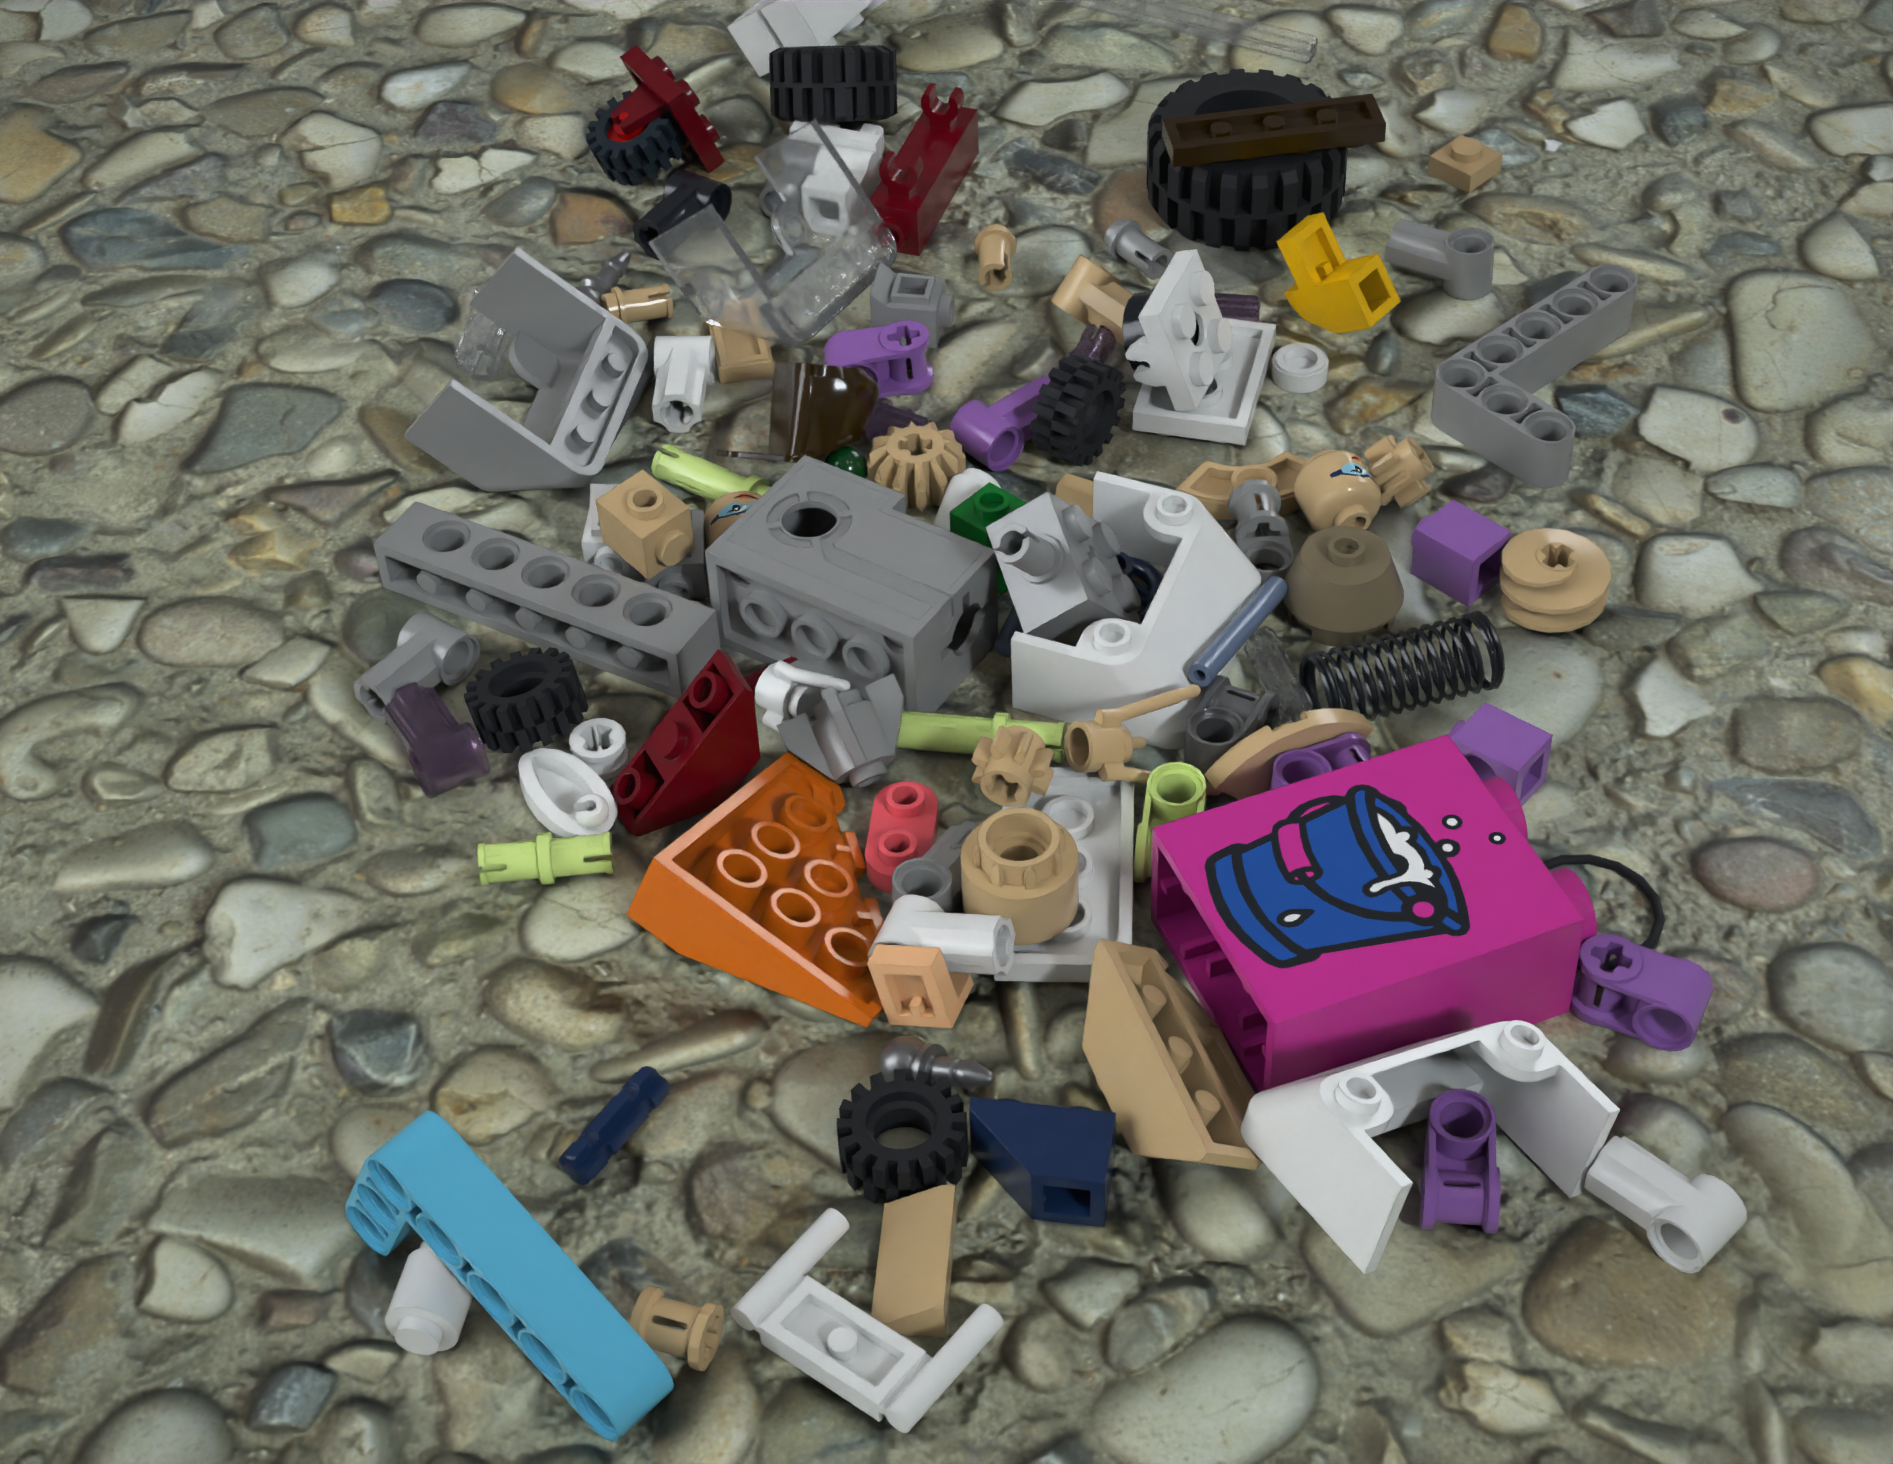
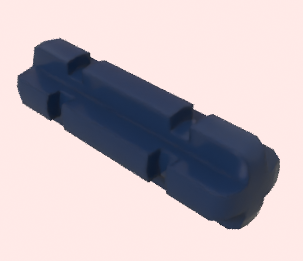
[559,1066,670,1185]

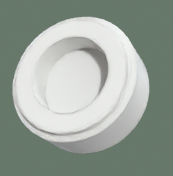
[1272,343,1329,393]

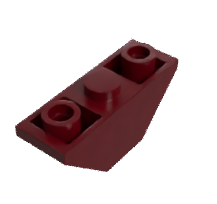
[609,649,761,836]

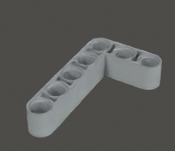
[1431,264,1638,489]

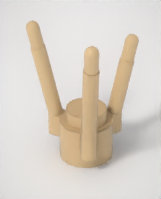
[1064,684,1221,796]

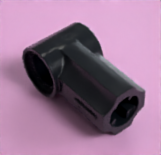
[633,169,732,261]

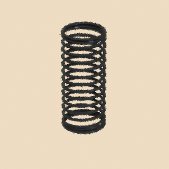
[1299,611,1505,721]

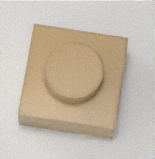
[1428,134,1503,193]

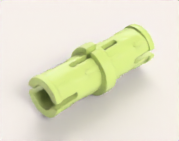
[477,831,614,886]

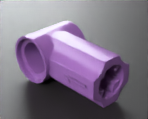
[949,375,1050,472]

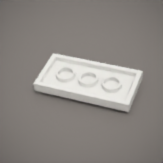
[994,767,1134,983]

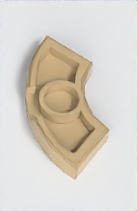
[1175,451,1307,520]
[1204,708,1374,800]

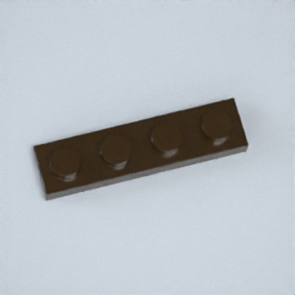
[1162,94,1386,167]

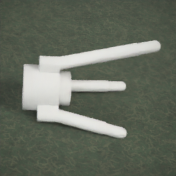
[755,660,850,783]

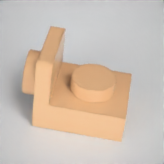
[867,944,974,1028]

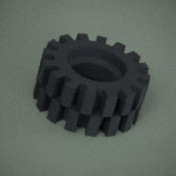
[1030,353,1126,467]
[464,647,588,753]
[837,1069,969,1203]

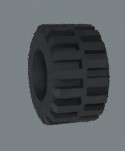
[769,45,898,122]

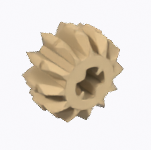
[867,420,966,515]

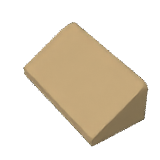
[871,1184,957,1337]

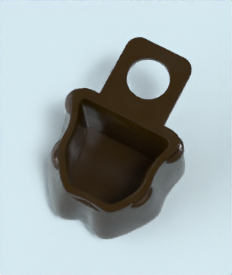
[717,362,879,463]

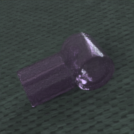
[384,682,490,799]

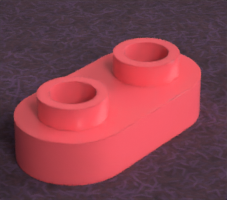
[865,781,939,894]

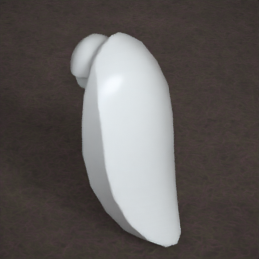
[518,748,618,837]

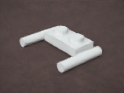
[730,1208,1004,1433]

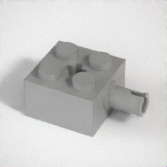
[986,491,1141,647]

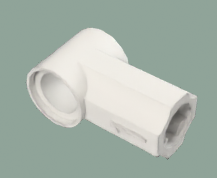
[652,336,716,433]
[868,894,1016,976]
[1584,1135,1747,1274]

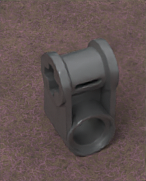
[1184,675,1280,782]

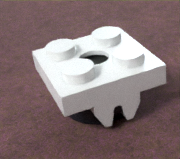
[1122,249,1232,412]

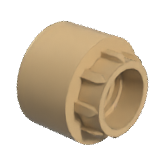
[960,807,1079,946]

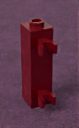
[867,83,979,256]

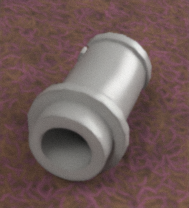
[1104,219,1172,280]

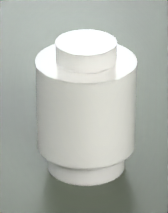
[385,1241,474,1355]

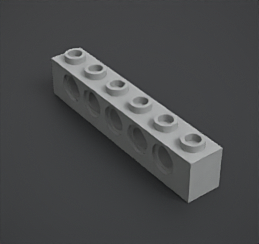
[373,501,721,699]

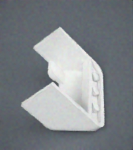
[1011,471,1261,749]
[1240,1020,1620,1274]

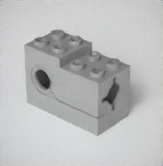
[705,455,998,713]

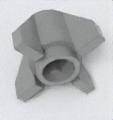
[776,673,905,790]

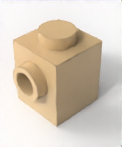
[595,469,695,580]

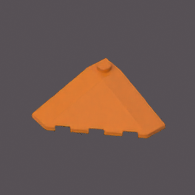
[626,751,884,1028]

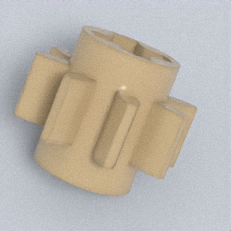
[1363,434,1434,508]
[971,725,1054,807]

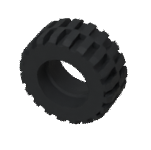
[1147,69,1348,251]

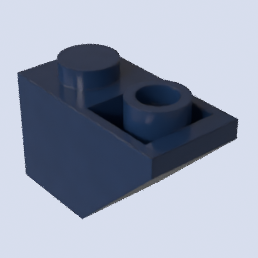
[969,1097,1116,1228]

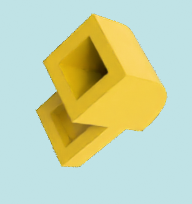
[1276,212,1401,334]

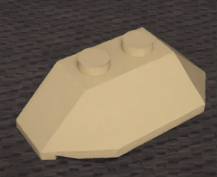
[1082,939,1263,1170]

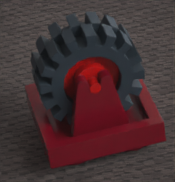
[586,45,725,185]

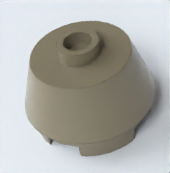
[1283,526,1404,647]

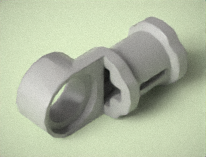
[1227,479,1294,586]

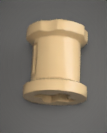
[629,1285,724,1371]

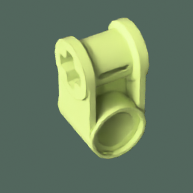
[1133,762,1206,883]

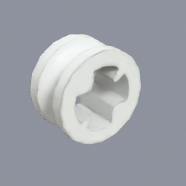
[569,718,629,780]

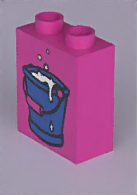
[1151,734,1597,1094]

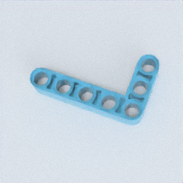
[345,1110,674,1442]

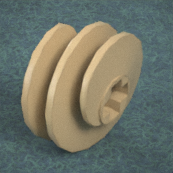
[1498,528,1611,633]

